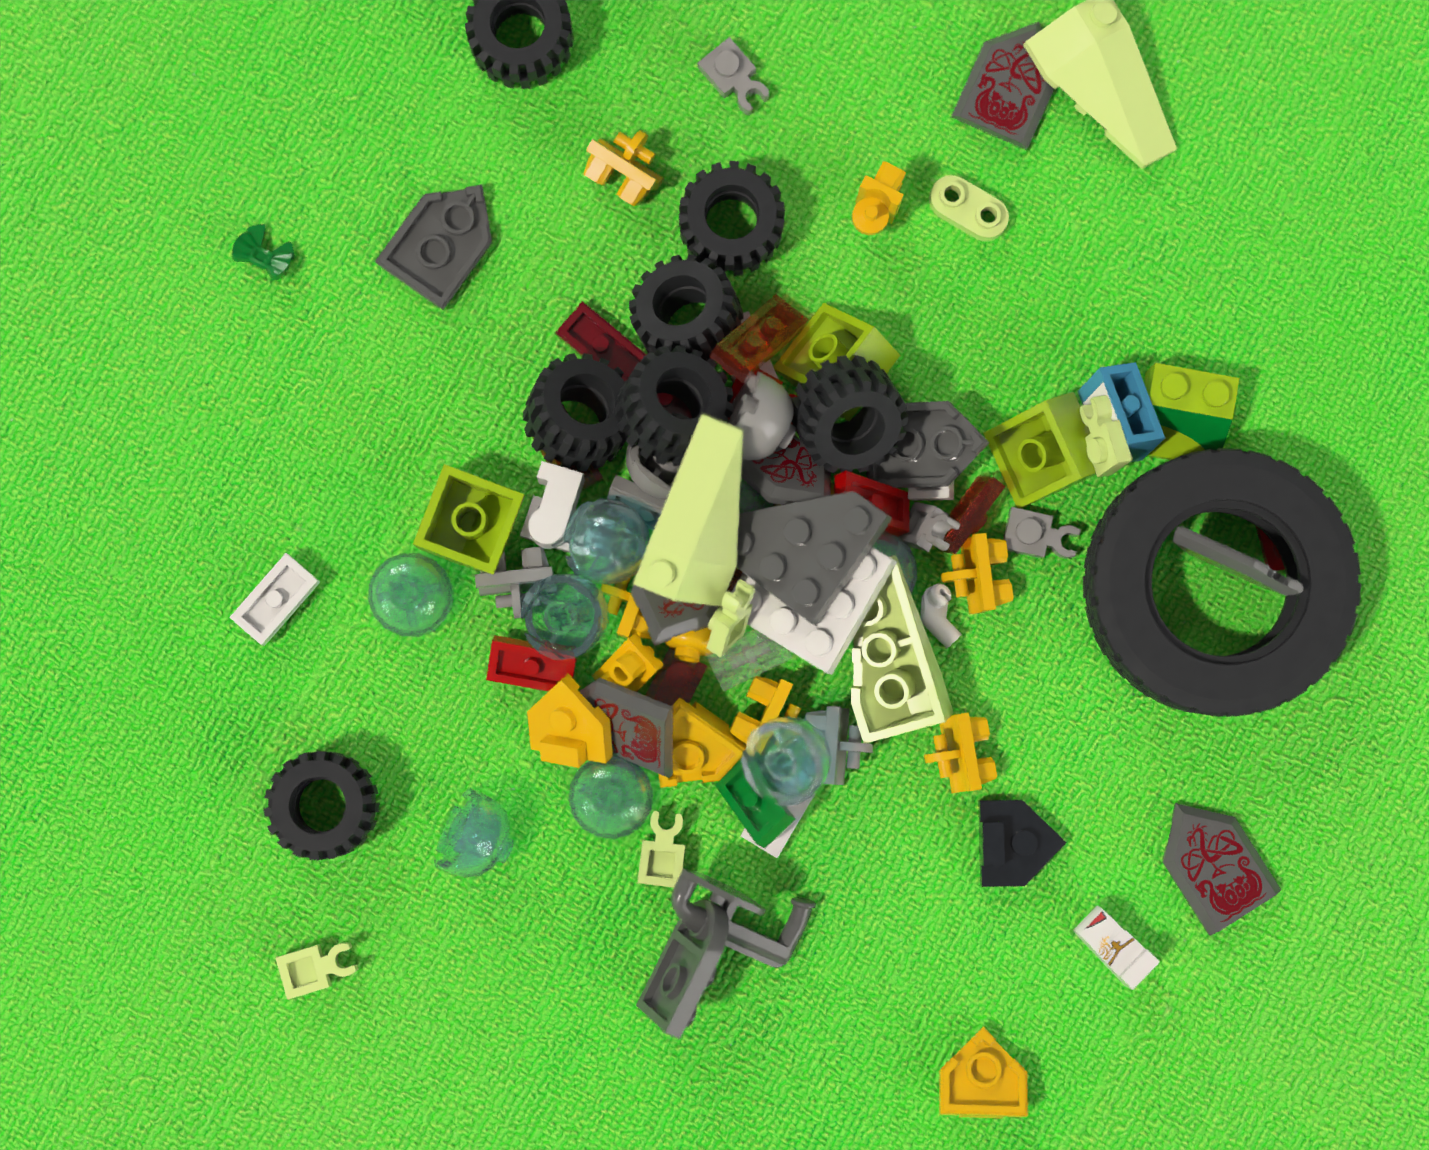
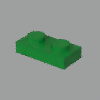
[715,756,795,848]

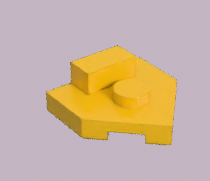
[527,674,613,768]
[658,697,747,788]
[939,1027,1028,1119]

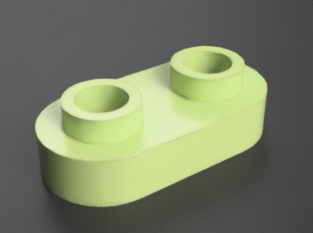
[929,175,1009,241]

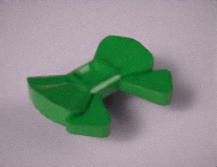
[232,224,294,280]

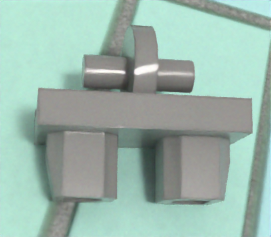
[475,547,556,619]
[802,706,873,785]

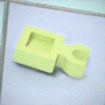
[1080,395,1132,477]
[706,579,755,657]
[637,811,685,888]
[276,942,358,1000]

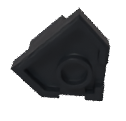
[978,800,1066,887]

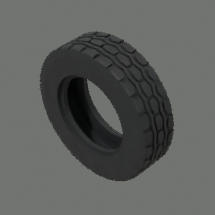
[1083,448,1361,717]

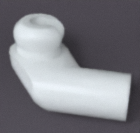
[920,584,962,649]

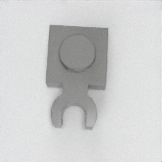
[698,37,769,116]
[895,502,960,552]
[1003,507,1081,559]

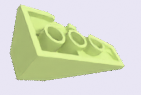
[1023,0,1177,169]
[633,413,744,606]
[851,555,954,743]

